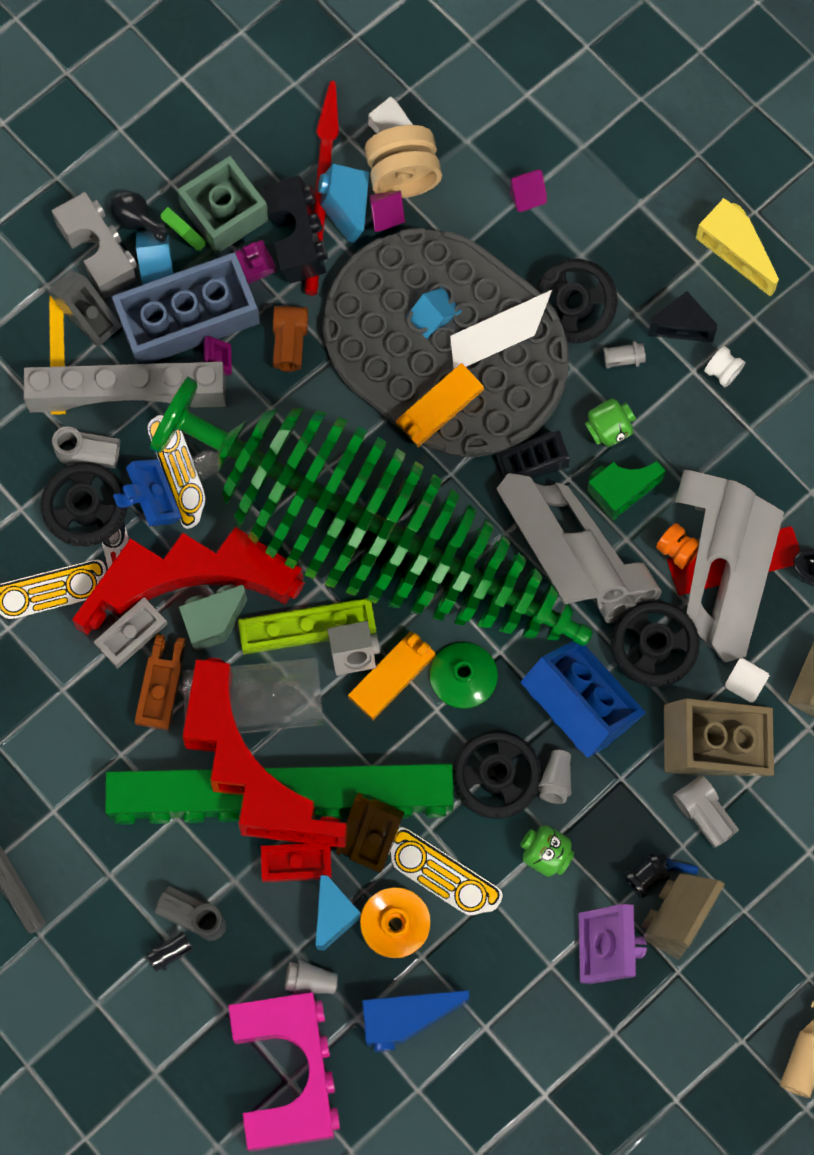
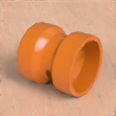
[656,523,700,570]

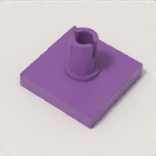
[578,904,647,984]

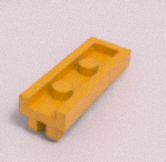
[395,363,484,448]
[348,631,436,720]

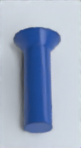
[665,857,698,875]

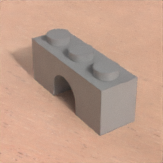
[52,192,137,299]

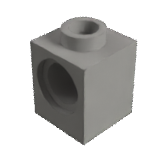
[327,621,380,676]

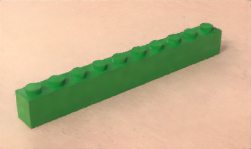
[106,764,453,825]

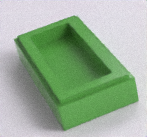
[160,207,207,251]

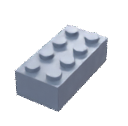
[112,252,260,364]

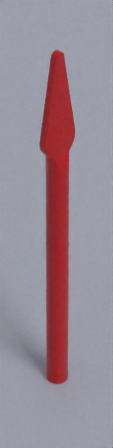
[305,81,339,296]

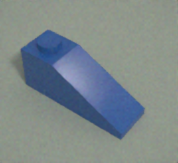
[362,990,469,1052]

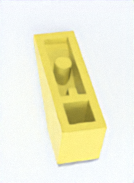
[696,198,779,297]

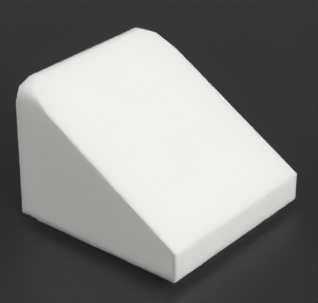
[368,97,413,133]
[725,658,770,703]

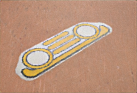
[147,415,206,529]
[0,560,107,619]
[391,827,503,915]

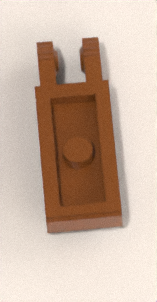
[135,634,186,731]

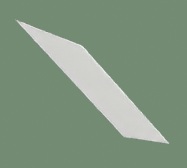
[450,290,552,369]

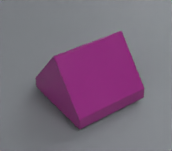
[202,336,232,376]

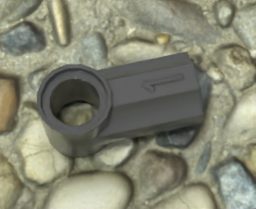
[155,886,227,941]

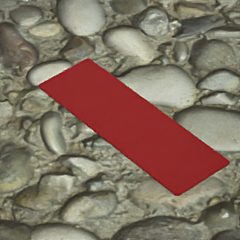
[667,526,801,596]

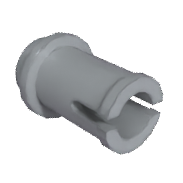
[603,341,645,369]

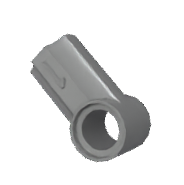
[52,426,120,469]
[673,775,739,849]

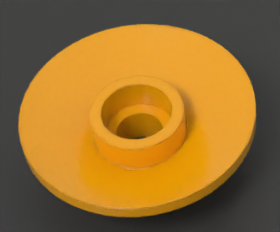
[360,888,430,958]

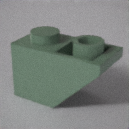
[179,584,247,652]

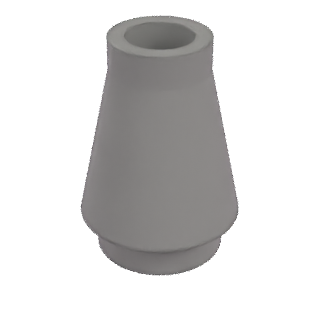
[538,750,572,804]
[285,960,338,995]

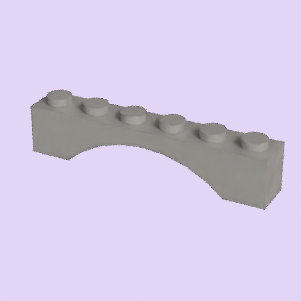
[24,362,226,413]

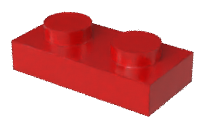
[261,843,332,883]

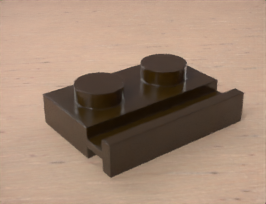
[335,793,405,873]

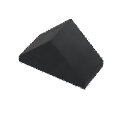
[648,291,717,343]

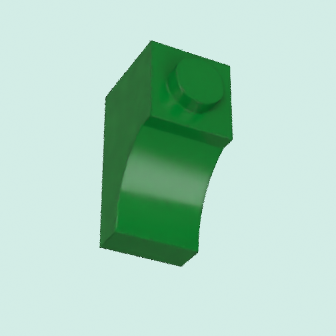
[587,461,665,521]

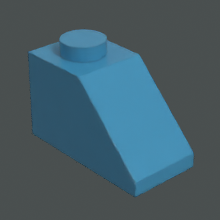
[318,164,370,243]

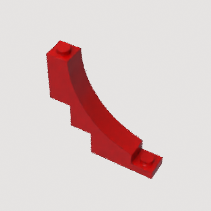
[72,527,305,636]
[183,658,347,848]

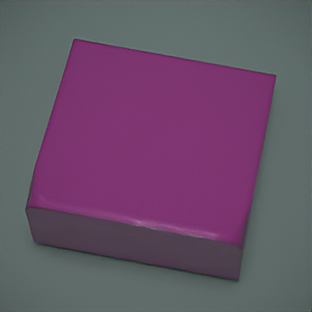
[510,169,547,212]
[369,190,405,232]

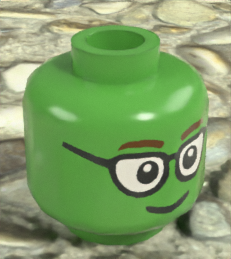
[585,398,636,447]
[520,825,574,877]

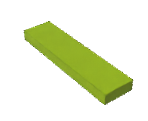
[238,598,376,655]

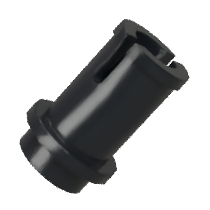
[146,932,193,972]

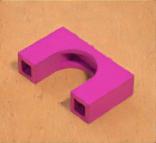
[229,992,340,1152]

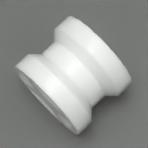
[704,346,746,388]

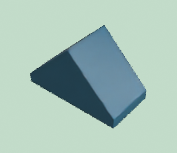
[136,231,174,285]
[407,288,462,339]
[316,875,361,951]

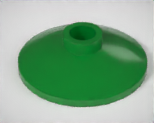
[430,642,498,709]

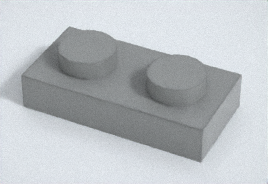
[94,597,168,669]

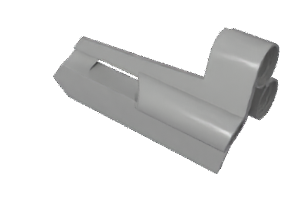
[675,470,784,662]
[497,473,662,623]

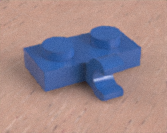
[113,460,182,526]

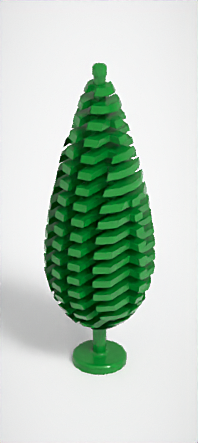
[149,376,592,646]

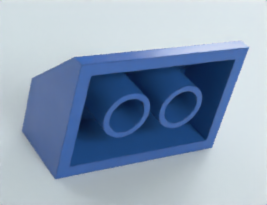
[520,641,646,758]

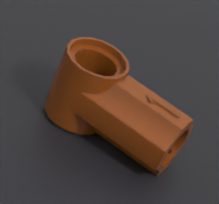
[273,306,308,372]

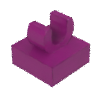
[235,240,277,284]

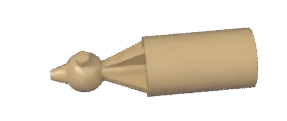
[780,1000,814,1098]

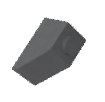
[47,270,122,347]

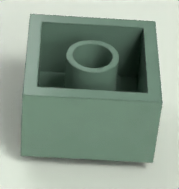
[177,156,269,254]

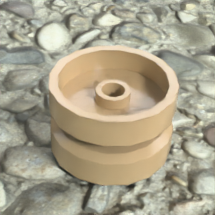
[364,125,442,198]

